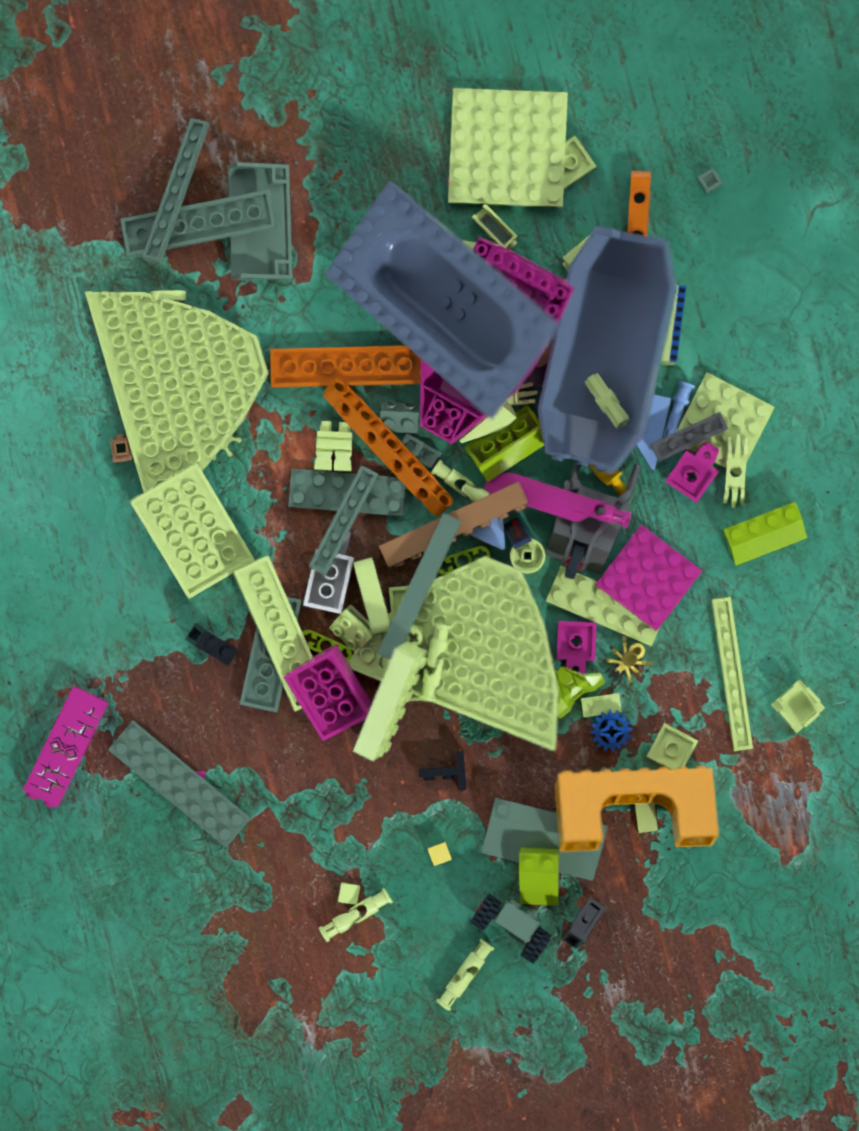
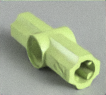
[584,373,630,429]

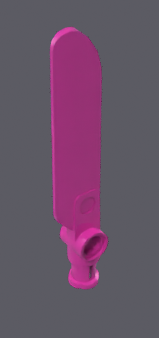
[484,473,631,528]

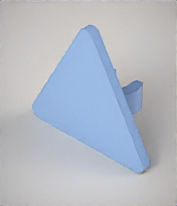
[469,517,505,550]

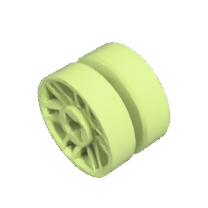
[510,539,545,574]

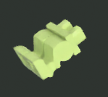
[314,421,352,473]

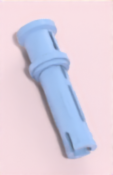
[663,381,695,437]

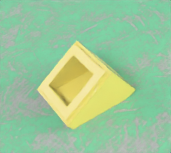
[427,842,452,866]

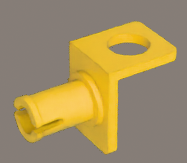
[589,464,627,496]

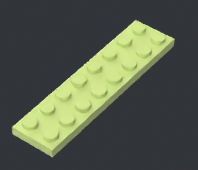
[232,555,313,711]

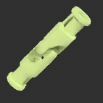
[431,460,490,502]
[419,623,451,702]
[319,888,393,942]
[436,939,495,1011]

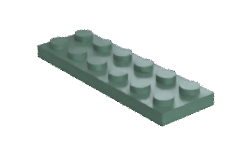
[288,469,405,517]
[240,597,302,712]

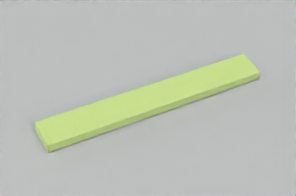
[711,597,753,751]

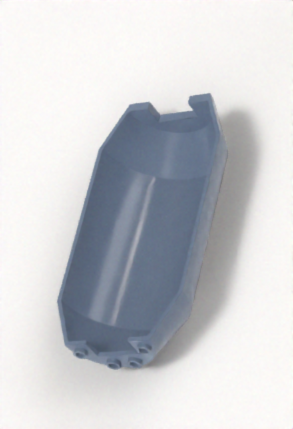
[538,226,678,474]

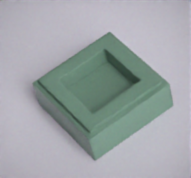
[697,167,723,194]

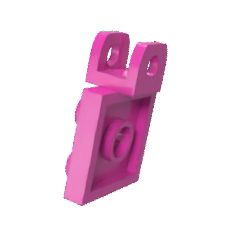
[665,441,719,503]
[556,621,597,674]

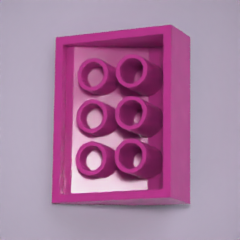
[284,644,372,741]

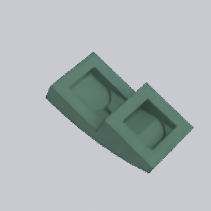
[402,433,442,470]

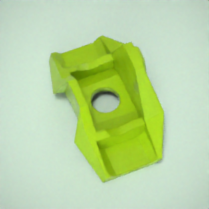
[555,667,605,719]

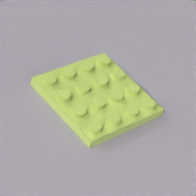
[677,372,775,476]

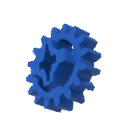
[590,709,632,752]

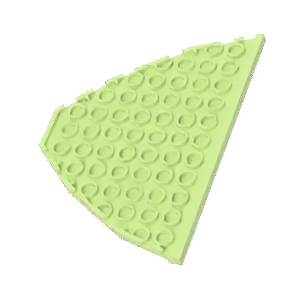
[85,291,269,492]
[347,557,559,751]

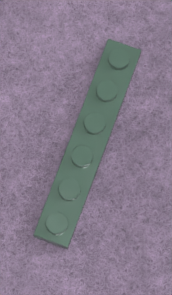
[309,465,378,576]

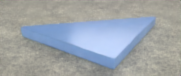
[636,394,671,470]

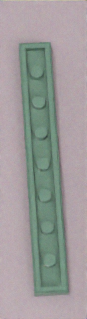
[142,118,210,264]
[378,513,461,659]

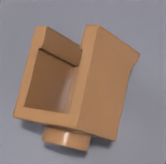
[110,435,134,464]

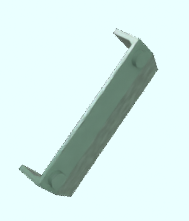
[227,162,293,281]
[481,797,608,881]

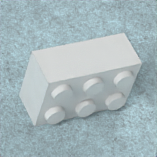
[303,549,354,614]

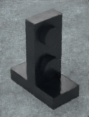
[186,623,238,666]
[419,751,466,790]
[561,897,606,949]

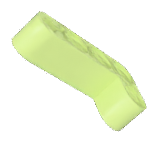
[353,557,390,635]

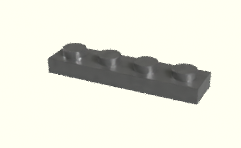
[650,412,728,462]

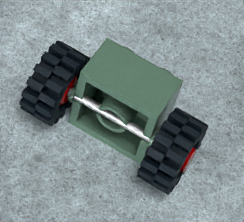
[470,894,552,964]

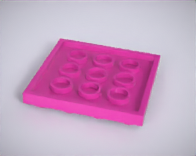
[595,525,702,632]

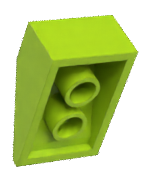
[519,847,560,906]

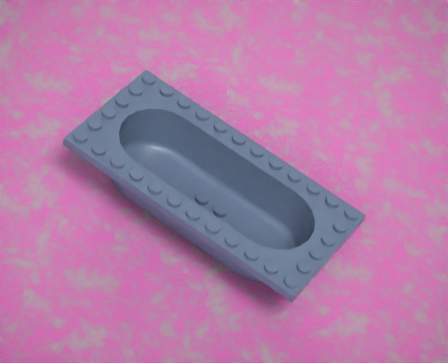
[325,181,561,419]

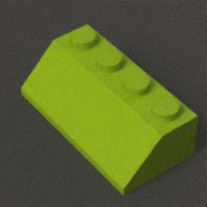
[464,405,544,482]
[722,502,807,566]

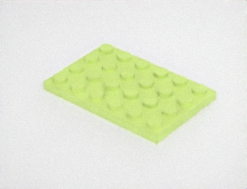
[130,462,255,599]

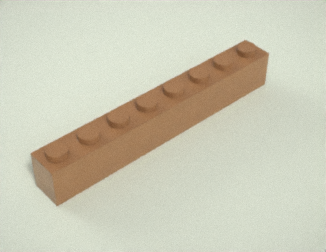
[379,481,529,568]

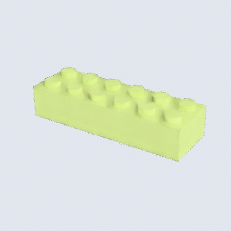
[353,641,427,761]

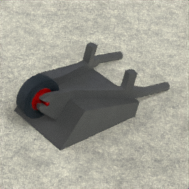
[545,460,642,580]

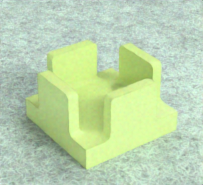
[770,679,825,733]

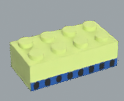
[661,285,687,366]

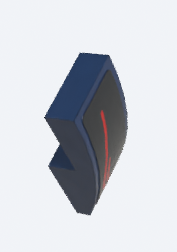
[503,517,532,550]

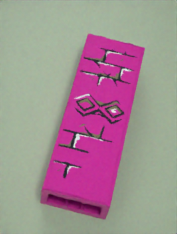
[23,686,110,808]

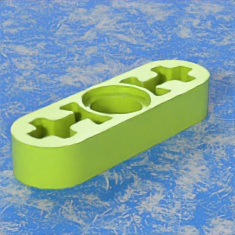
[438,546,490,575]
[302,630,352,661]

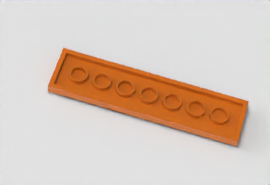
[270,346,421,388]

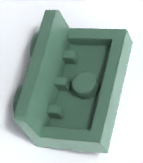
[380,401,419,433]

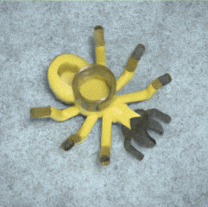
[602,636,654,687]

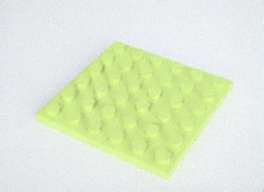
[448,88,568,208]

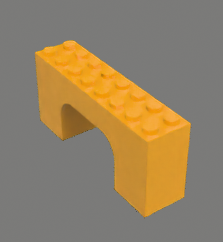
[554,766,719,852]

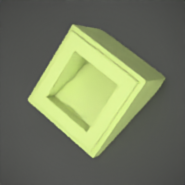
[338,882,360,905]

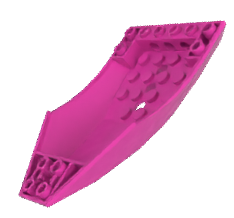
[420,237,575,444]

